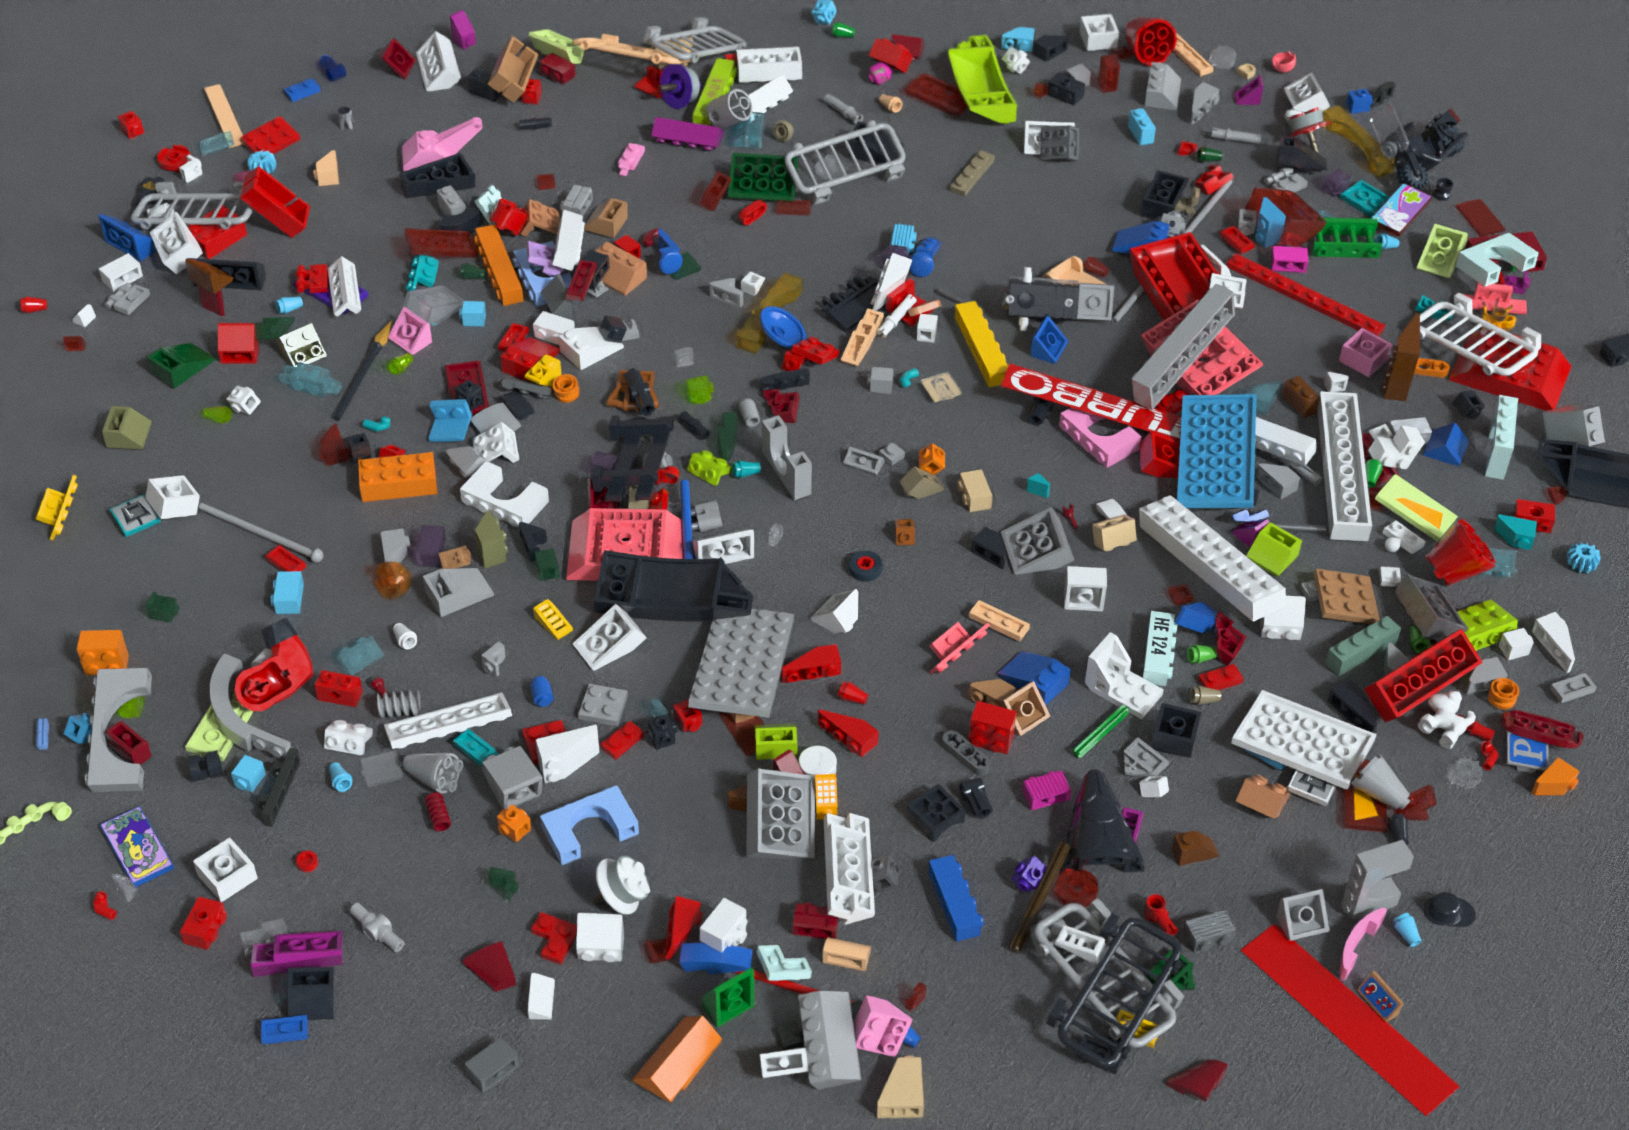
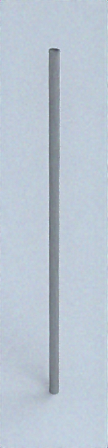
[1112,180,1233,324]

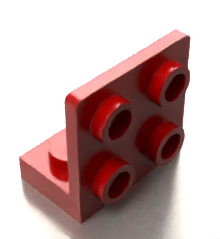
[886,278,934,326]

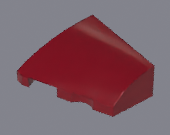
[463,941,516,992]

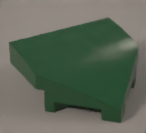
[1145,949,1195,991]

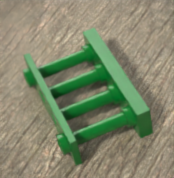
[1307,217,1382,258]

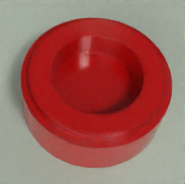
[296,850,318,872]

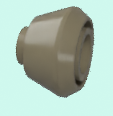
[773,120,794,142]

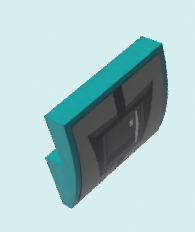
[109,494,161,537]

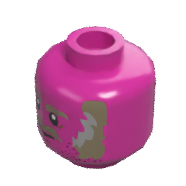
[868,61,892,85]

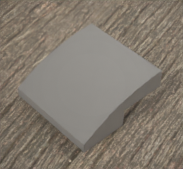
[471,402,521,433]

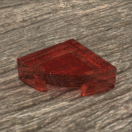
[1547,486,1567,505]
[905,982,927,1012]

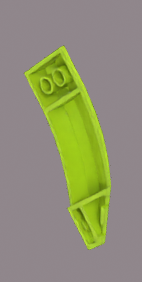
[948,35,1017,124]

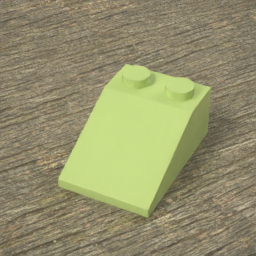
[1417,224,1467,279]

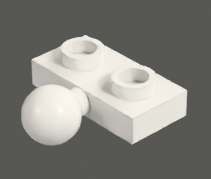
[1383,521,1425,554]

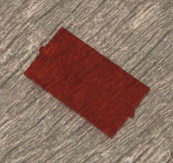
[1456,199,1506,237]
[719,712,764,757]

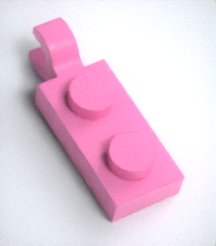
[618,143,645,176]

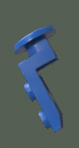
[658,229,683,274]
[909,237,941,277]

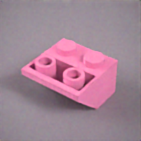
[853,995,912,1057]

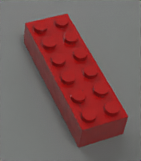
[1364,628,1483,723]

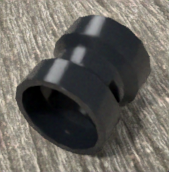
[1434,178,1453,201]

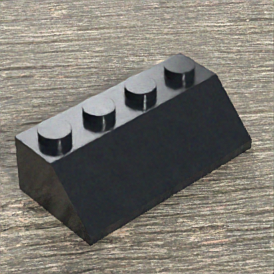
[189,258,266,290]

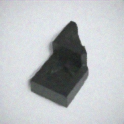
[1370,81,1395,107]

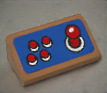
[1358,971,1404,1022]

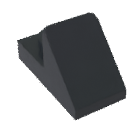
[519,522,547,562]

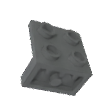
[1040,125,1079,161]

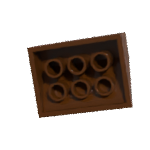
[1381,313,1420,401]

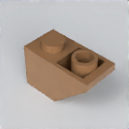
[969,679,1017,707]

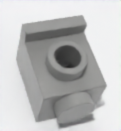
[1237,209,1256,235]

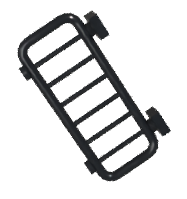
[1046,913,1182,1067]

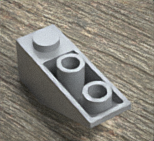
[1190,82,1219,125]

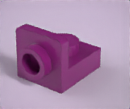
[1504,271,1531,294]

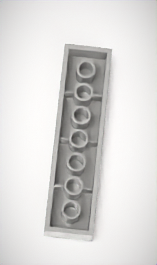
[1132,283,1235,410]

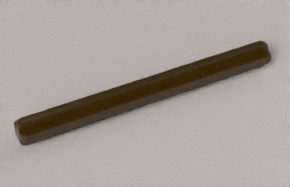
[1009,842,1070,953]

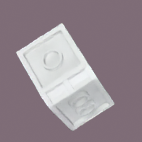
[1085,632,1164,719]

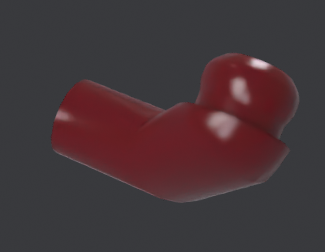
[642,228,658,247]

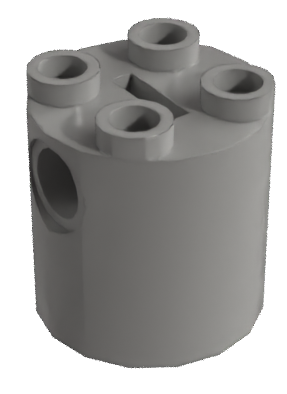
[706,89,753,130]

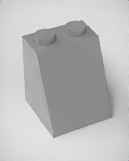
[1543,404,1605,446]
[482,746,543,810]

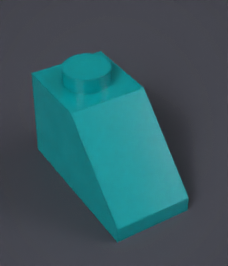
[1494,514,1537,550]

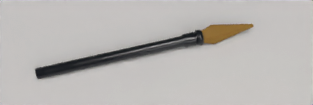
[333,321,392,421]

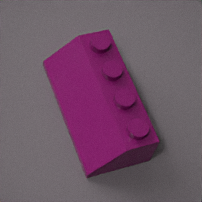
[652,117,724,151]

